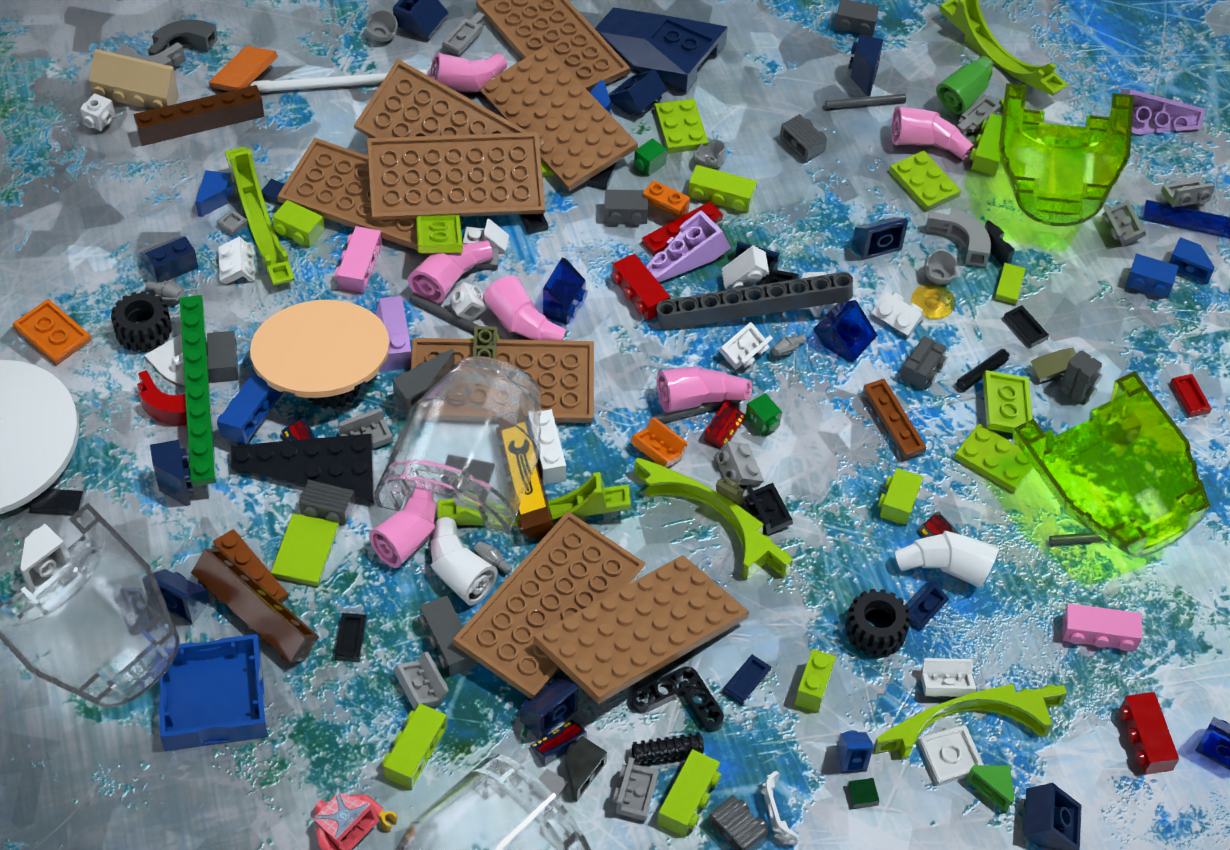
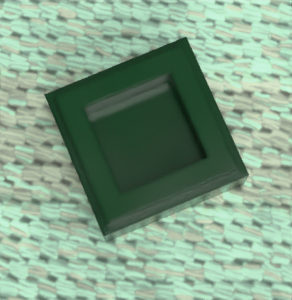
[847,778,879,809]

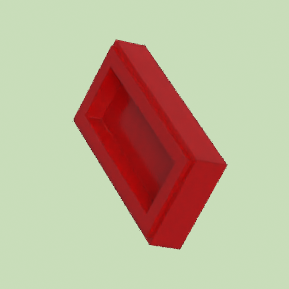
[1170,374,1212,418]

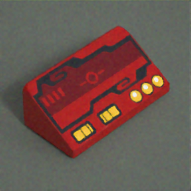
[704,400,746,448]

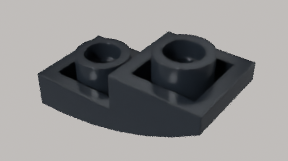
[985,220,1015,266]

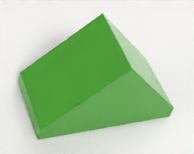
[966,765,1015,814]

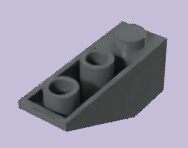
[392,349,455,412]

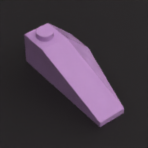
[1116,89,1206,135]
[646,210,731,282]
[375,296,412,372]

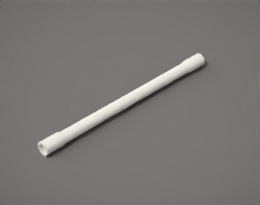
[251,69,430,93]

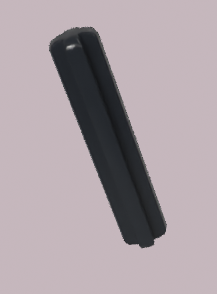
[956,349,1010,391]

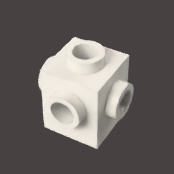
[80,93,115,131]
[449,282,487,322]

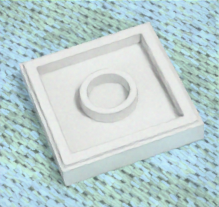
[917,725,984,786]

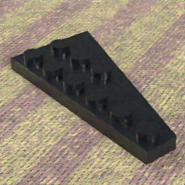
[231,434,375,503]

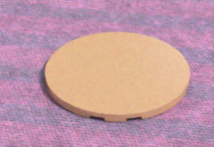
[250,300,390,398]

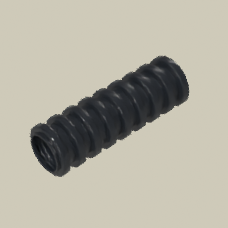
[632,732,704,765]

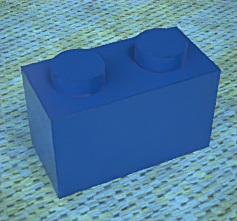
[1126,253,1179,298]

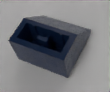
[393,0,449,39]
[150,440,194,506]

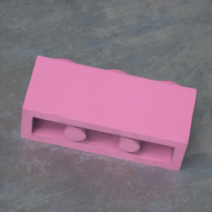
[335,226,382,294]
[1062,603,1142,651]

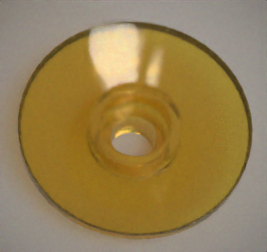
[911,284,955,320]

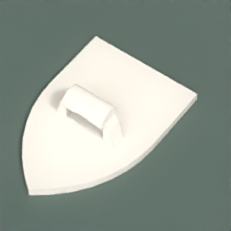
[145,333,185,387]

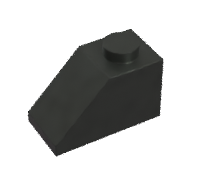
[566,736,607,802]

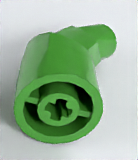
[936,56,993,115]

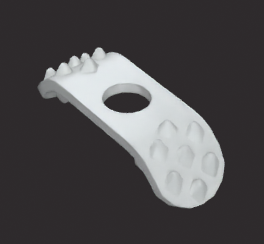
[761,771,799,845]

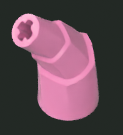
[429,52,507,94]
[891,106,974,160]
[408,241,493,304]
[483,276,567,341]
[656,366,752,413]
[369,480,436,568]

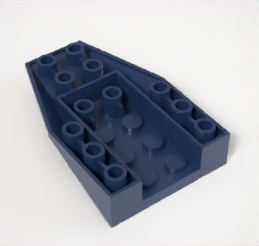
[595,7,728,92]

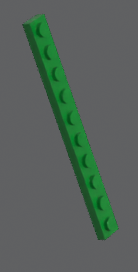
[179,295,217,486]

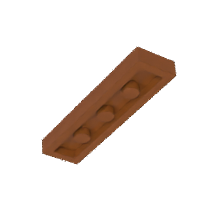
[863,379,927,459]
[213,529,289,603]

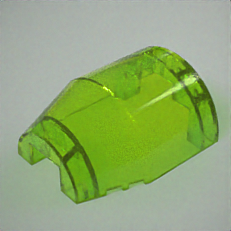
[999,83,1134,226]
[1013,371,1210,557]

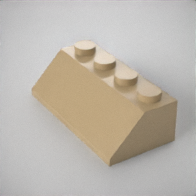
[89,49,179,109]

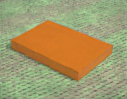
[208,46,278,91]
[12,299,92,366]

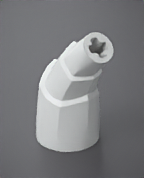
[430,517,498,606]
[895,531,999,588]

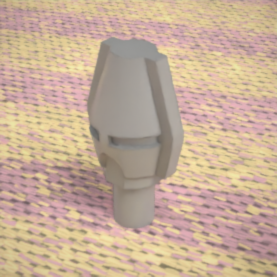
[146,281,184,301]
[770,334,807,356]
[473,541,512,575]

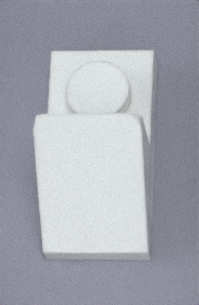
[463,219,509,254]

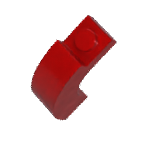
[137,370,187,426]

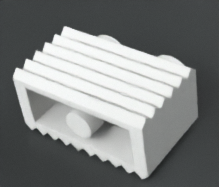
[721,245,769,290]

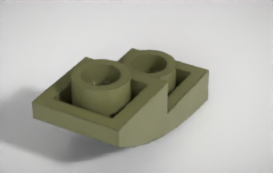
[473,326,497,369]
[1031,347,1076,383]
[716,478,745,506]

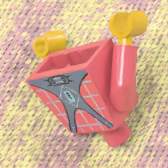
[314,793,397,850]

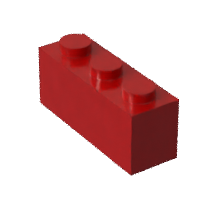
[611,253,671,321]
[1119,692,1179,775]

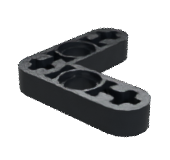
[632,666,724,732]

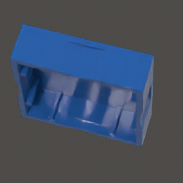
[156,634,268,751]

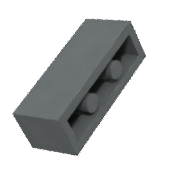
[417,595,477,677]

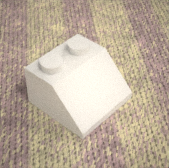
[20,524,72,597]

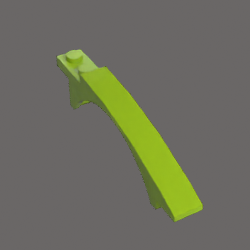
[939,0,1068,96]
[225,146,295,286]
[634,458,793,580]
[437,472,632,527]
[873,684,1067,759]

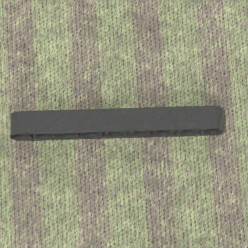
[656,272,853,329]

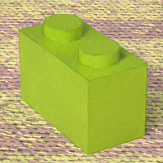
[272,200,325,247]
[878,468,923,526]
[795,649,836,713]

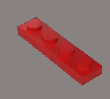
[642,201,723,256]

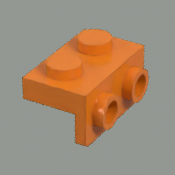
[643,180,690,217]
[630,417,688,468]

